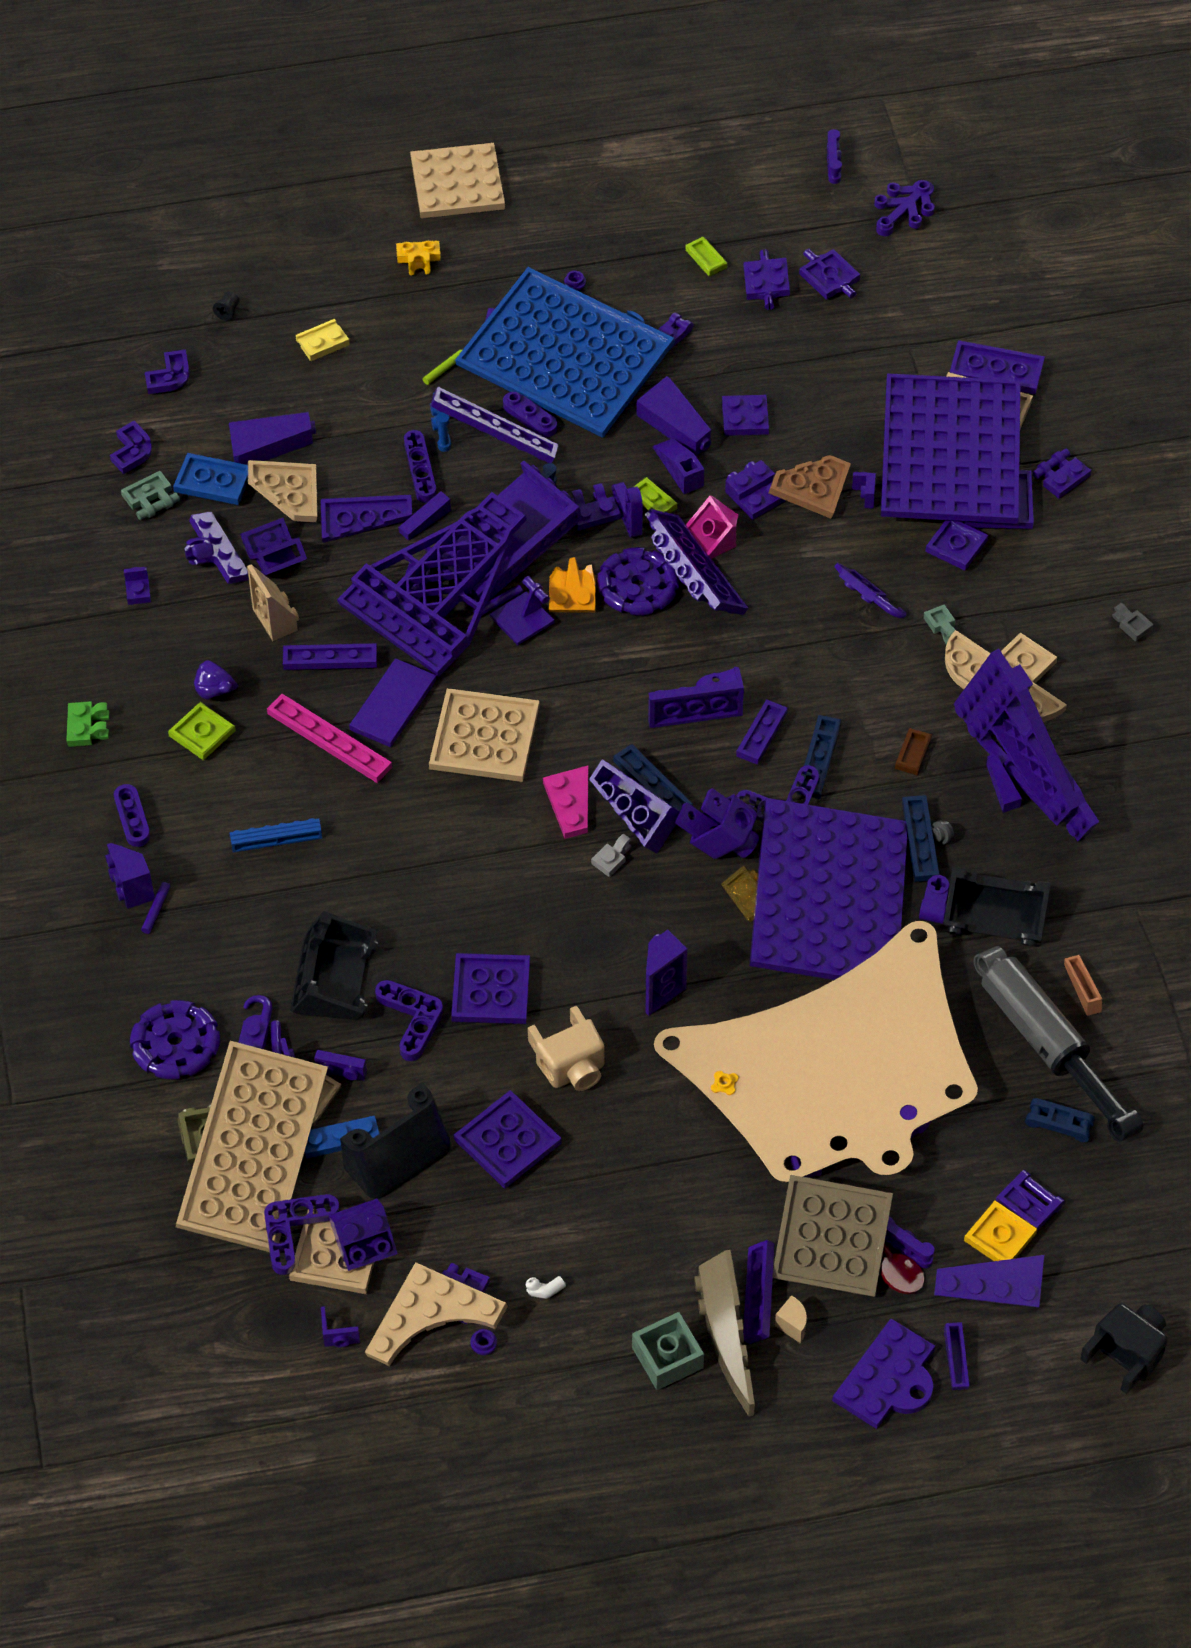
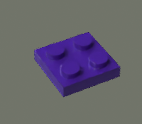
[722,395,769,436]
[925,520,988,571]

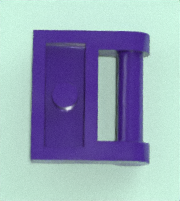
[996,1170,1065,1231]

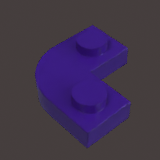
[145,349,189,394]
[110,421,152,474]

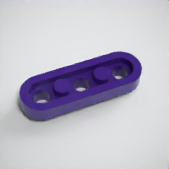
[503,392,557,437]
[114,784,150,847]

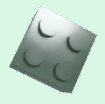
[632,1312,704,1390]

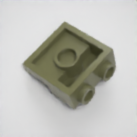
[178,1105,211,1163]

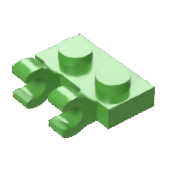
[67,702,109,747]

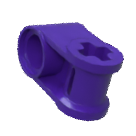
[919,875,949,924]

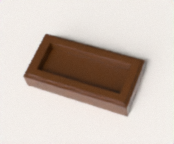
[895,728,932,775]

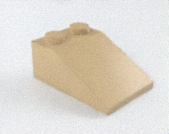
[247,564,299,641]

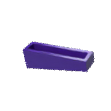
[399,491,451,541]
[986,753,1022,813]
[944,1322,969,1390]

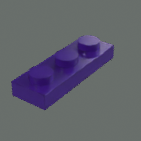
[736,699,788,765]

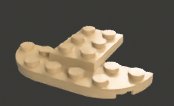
[945,630,1067,722]

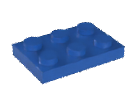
[173,453,248,505]

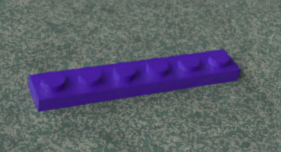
[430,387,558,463]

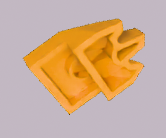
[549,557,596,613]

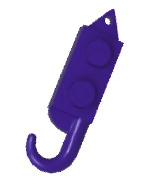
[835,562,906,619]

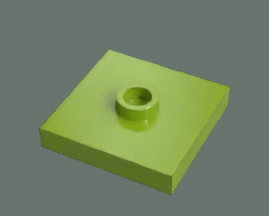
[168,702,236,760]

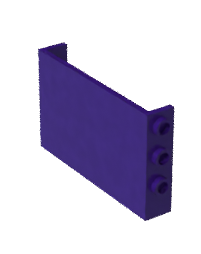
[425,461,582,602]

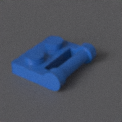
[430,393,451,452]

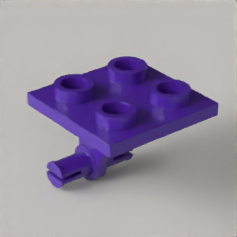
[490,576,554,646]

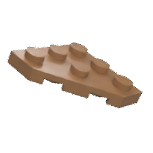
[768,455,851,518]

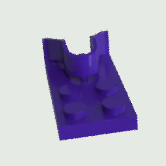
[648,667,744,728]

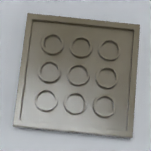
[773,1175,893,1297]

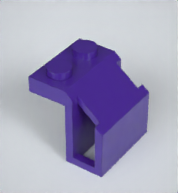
[240,518,307,575]

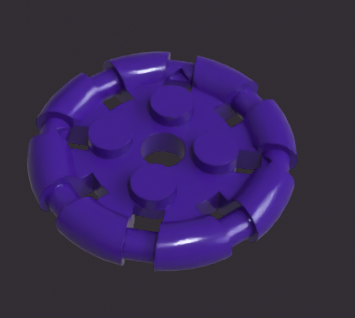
[597,547,680,616]
[130,1000,220,1080]

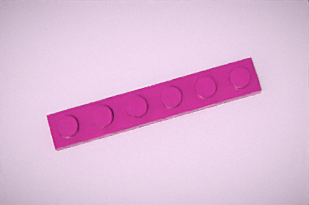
[267,694,392,783]

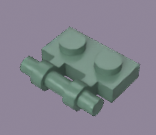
[121,471,180,520]

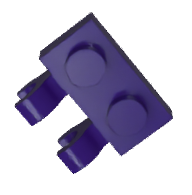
[572,483,621,531]

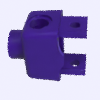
[675,788,759,859]

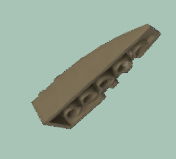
[694,1250,755,1416]

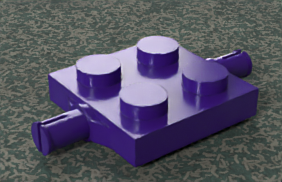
[799,248,860,300]
[743,249,790,310]

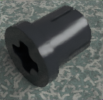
[213,291,240,320]

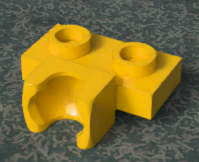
[396,241,440,275]

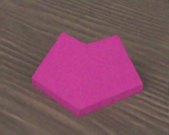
[686,496,738,559]

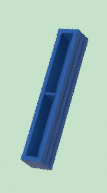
[230,818,322,853]

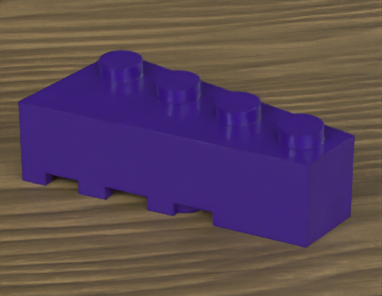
[589,759,680,854]

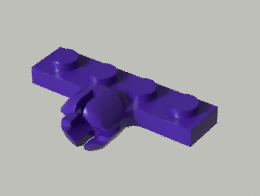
[184,512,249,584]

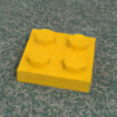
[964,1201,1037,1261]

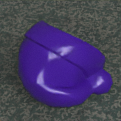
[194,660,238,700]

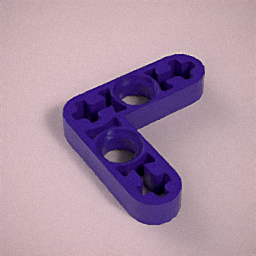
[612,482,643,538]
[736,765,819,822]
[375,980,443,1061]
[264,1195,339,1275]

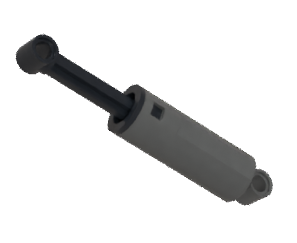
[973,946,1144,1142]

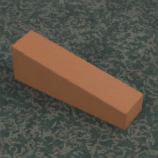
[1064,955,1102,1016]

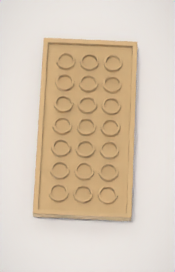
[176,1041,328,1252]

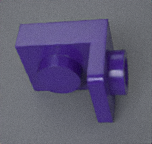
[852,472,876,509]
[124,567,151,605]

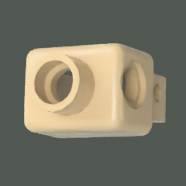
[528,1006,604,1091]

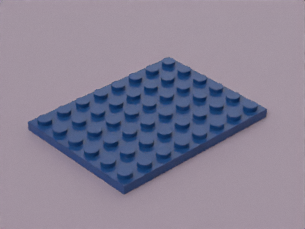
[455,267,675,438]

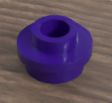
[564,271,586,291]
[470,1329,497,1355]

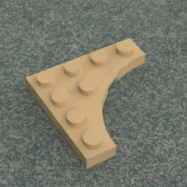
[365,1262,508,1366]

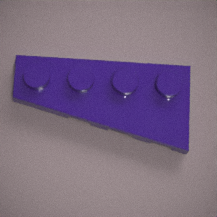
[321,495,412,543]

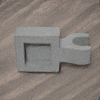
[591,834,631,877]

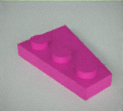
[543,766,588,839]

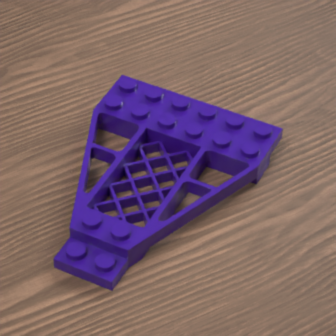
[337,492,527,677]
[954,649,1099,841]

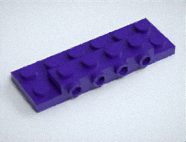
[645,509,749,615]

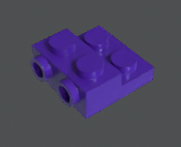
[725,460,786,520]

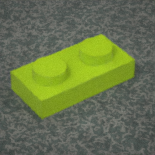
[634,477,677,513]

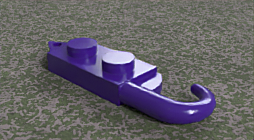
[238,995,273,1049]

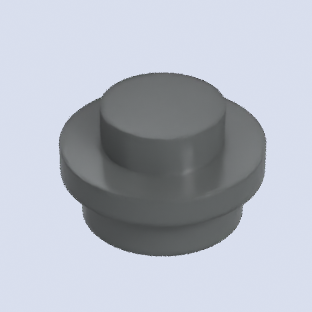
[932,821,954,844]

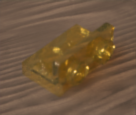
[721,866,758,922]

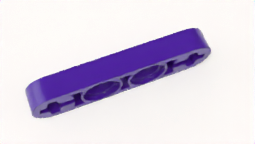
[404,430,436,503]

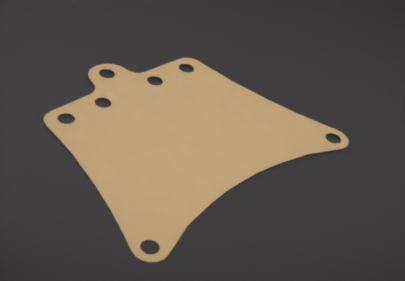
[654,921,978,1182]

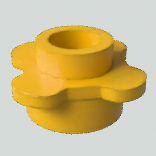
[711,1071,738,1095]

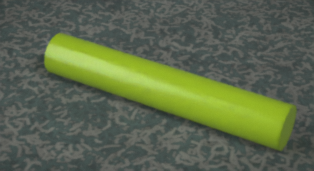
[423,349,462,385]

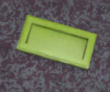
[685,237,727,277]

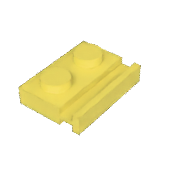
[296,319,350,361]

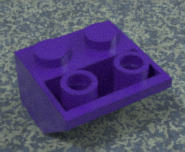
[105,843,155,909]
[328,1199,398,1271]

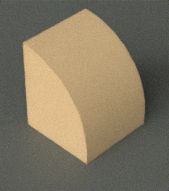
[775,1295,806,1343]

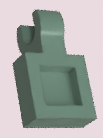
[924,605,955,645]

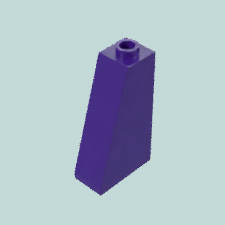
[637,376,711,456]
[229,412,316,465]

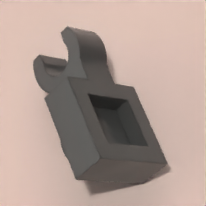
[1112,603,1153,642]

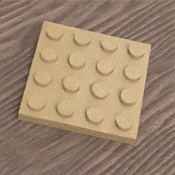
[410,143,505,218]
[429,688,539,782]

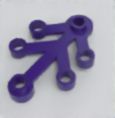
[874,180,934,236]

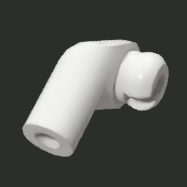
[526,1276,566,1299]

